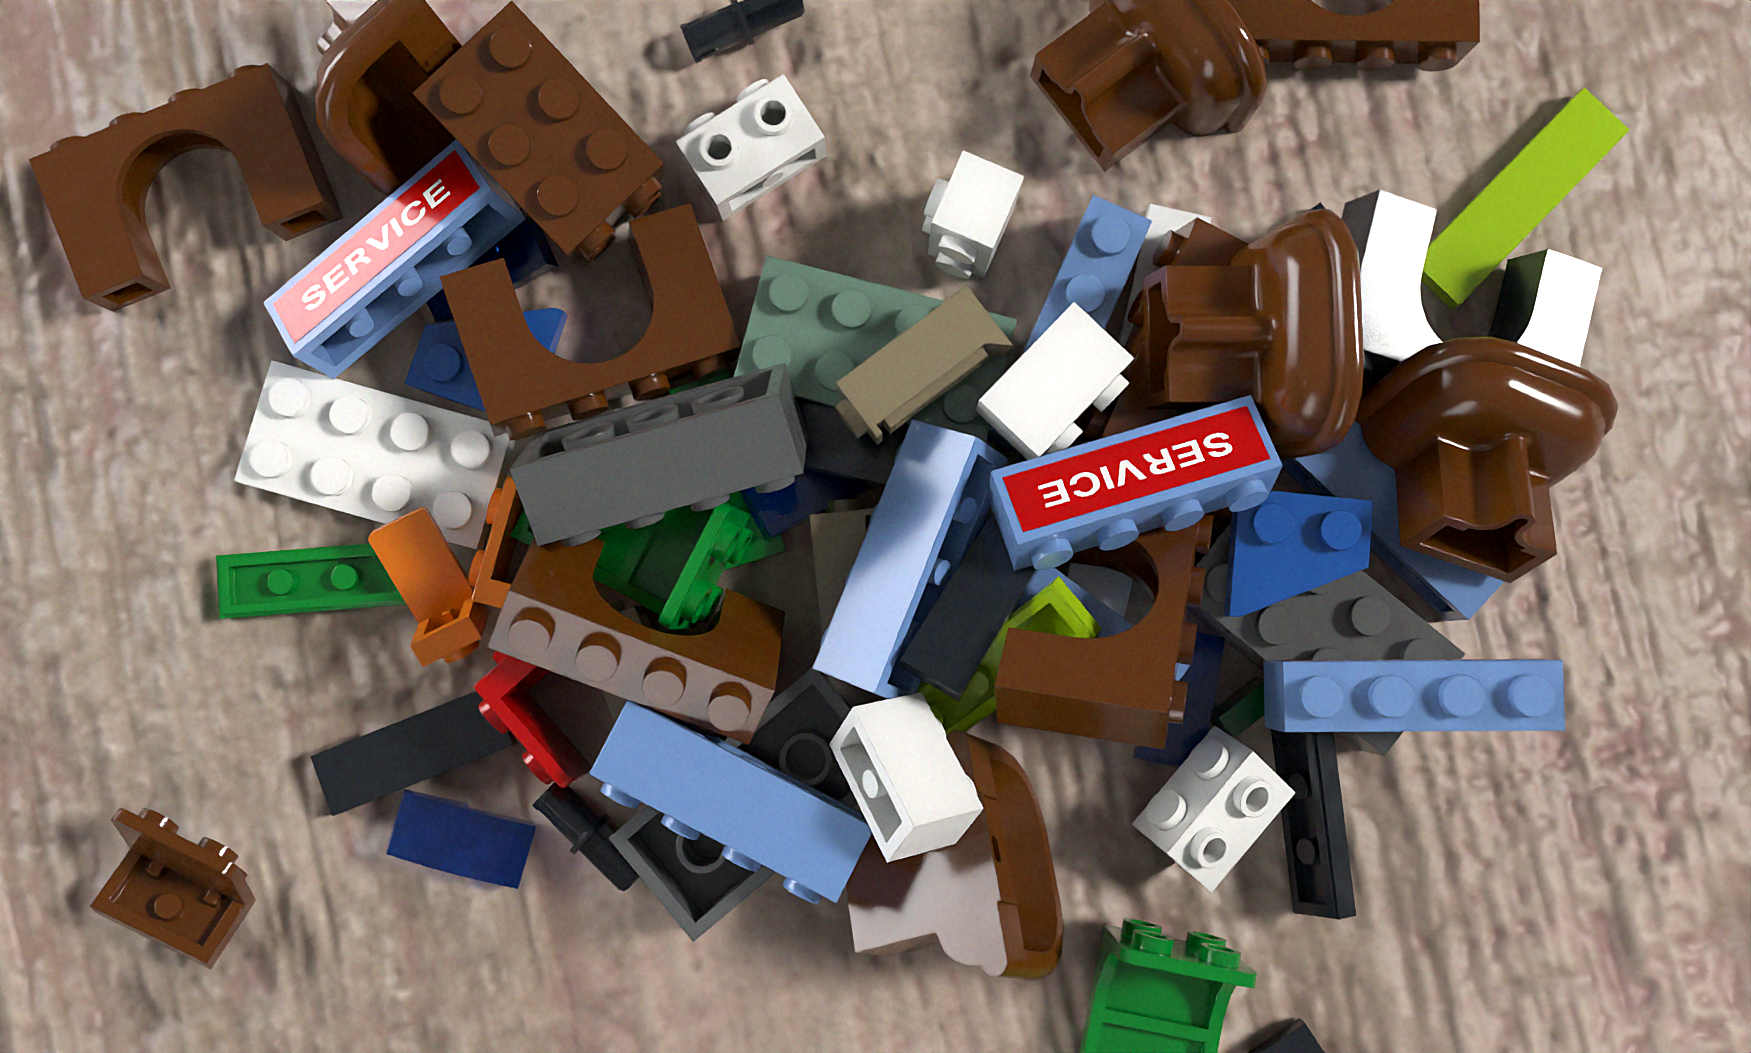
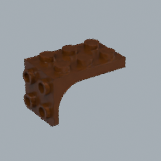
[413,0,664,264]

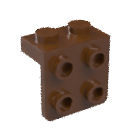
[90,808,256,970]

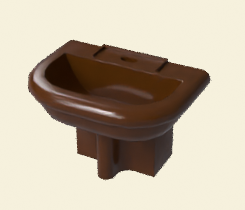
[315,0,462,196]
[1030,0,1268,172]
[1142,209,1364,460]
[1354,336,1618,583]
[846,730,1064,981]

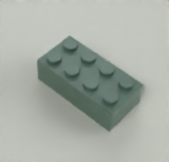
[734,255,1017,443]

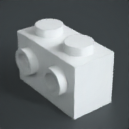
[676,74,827,221]
[922,150,1024,279]
[975,302,1134,460]
[829,692,984,863]
[1132,726,1295,893]

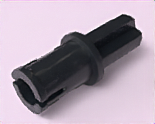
[680,0,805,63]
[532,782,640,892]

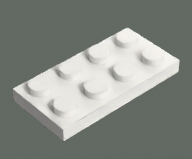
[234,360,516,550]

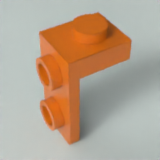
[468,476,524,609]
[368,507,489,667]

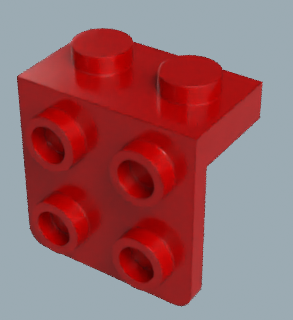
[472,651,592,788]

